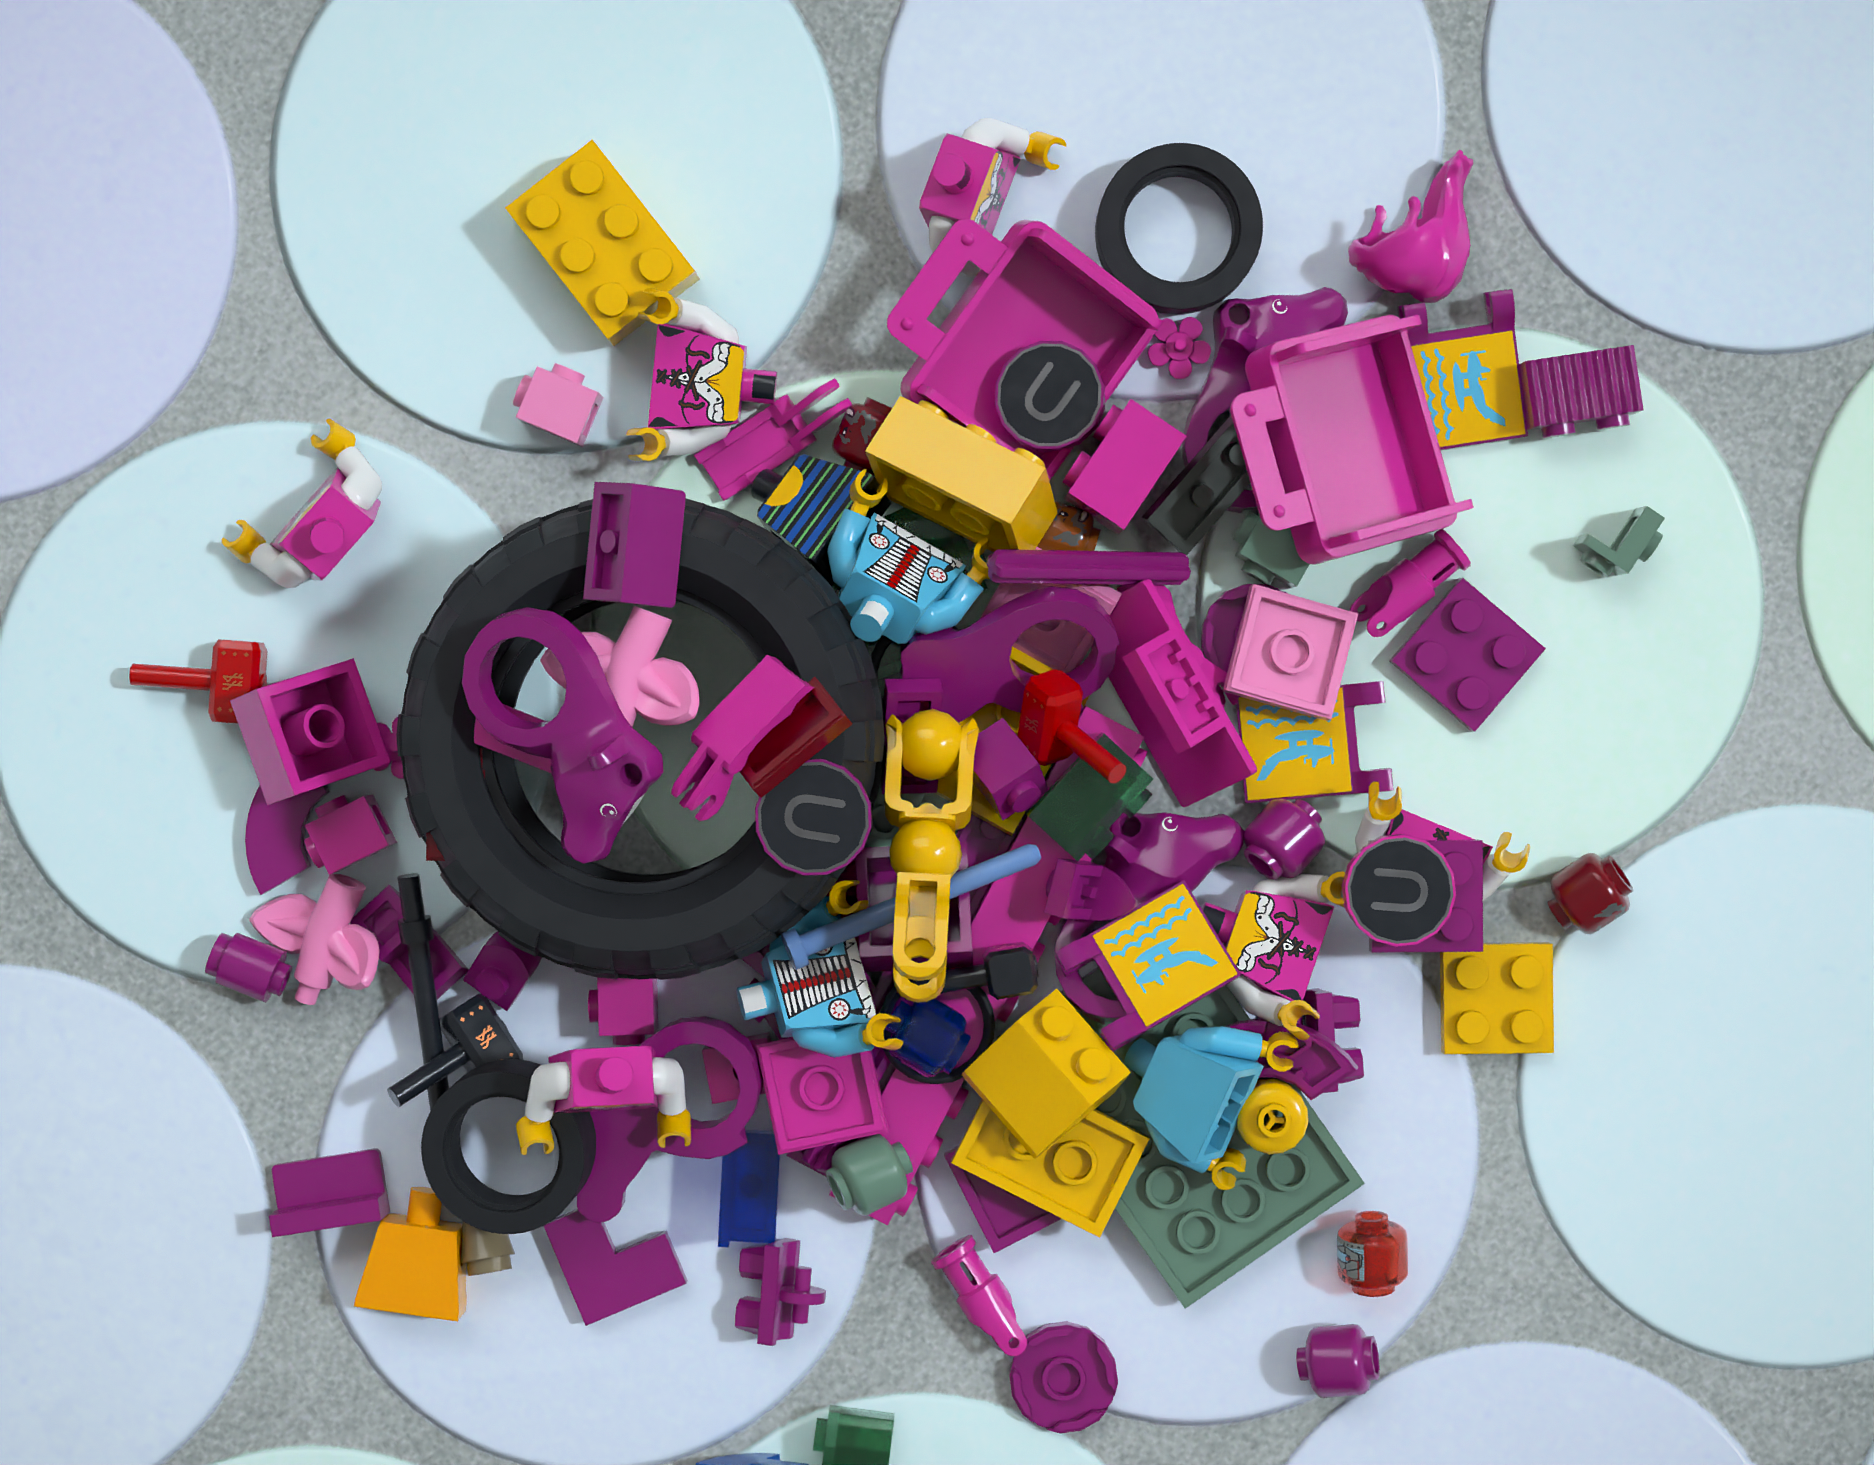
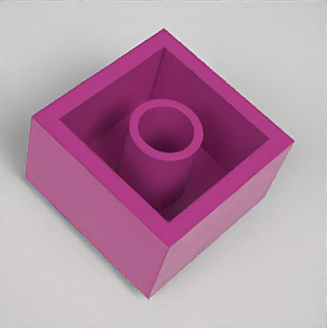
[1062,399,1187,535]
[230,658,391,805]

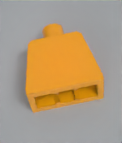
[354,1187,467,1322]

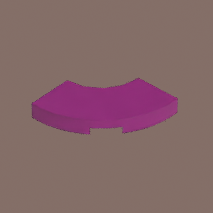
[245,785,330,895]
[1225,1019,1358,1101]

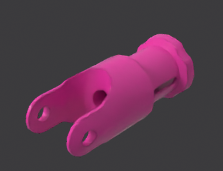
[1350,529,1471,637]
[931,1235,1027,1356]

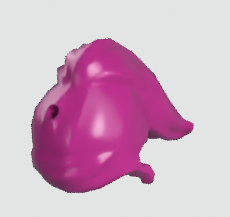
[1348,150,1474,303]

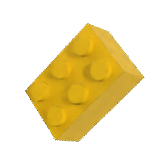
[505,139,700,346]
[865,396,1058,552]

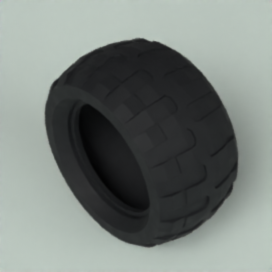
[396,498,885,980]

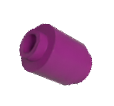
[205,933,292,1003]

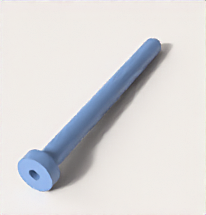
[781,844,1041,970]

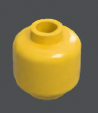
[1236,1078,1309,1154]

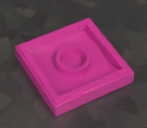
[756,1037,889,1155]

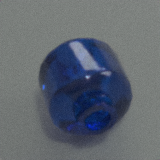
[885,998,971,1078]

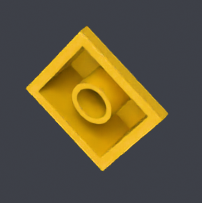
[962,989,1131,1159]

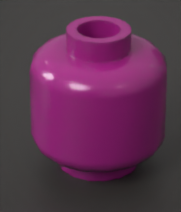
[1244,799,1325,880]
[1296,1324,1380,1398]

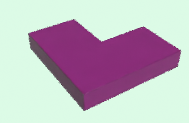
[544,1209,688,1326]

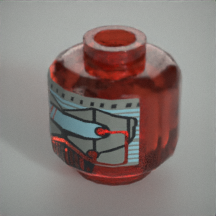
[1337,1211,1408,1297]

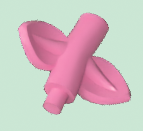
[540,606,700,728]
[249,874,379,1005]

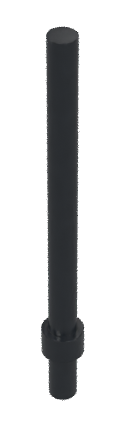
[397,873,449,1111]

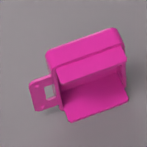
[887,219,1163,481]
[1230,315,1474,565]

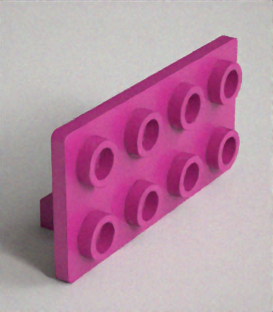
[1091,579,1257,807]

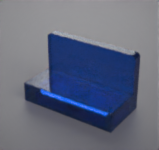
[718,1130,781,1248]

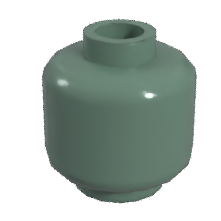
[826,1134,913,1216]

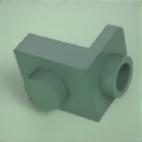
[1573,506,1665,578]

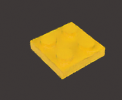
[1440,942,1554,1054]

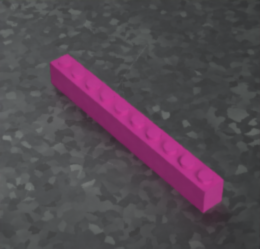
[829,706,1148,1225]

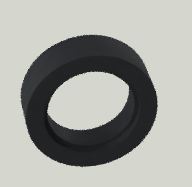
[1095,143,1263,314]
[421,1059,596,1234]

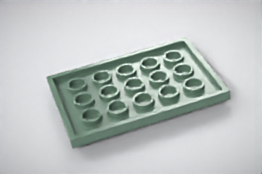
[997,967,1365,1309]

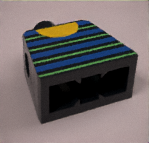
[751,454,892,586]

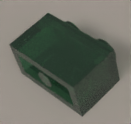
[1026,732,1153,862]

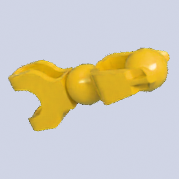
[885,709,979,1002]

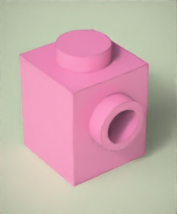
[513,363,604,447]

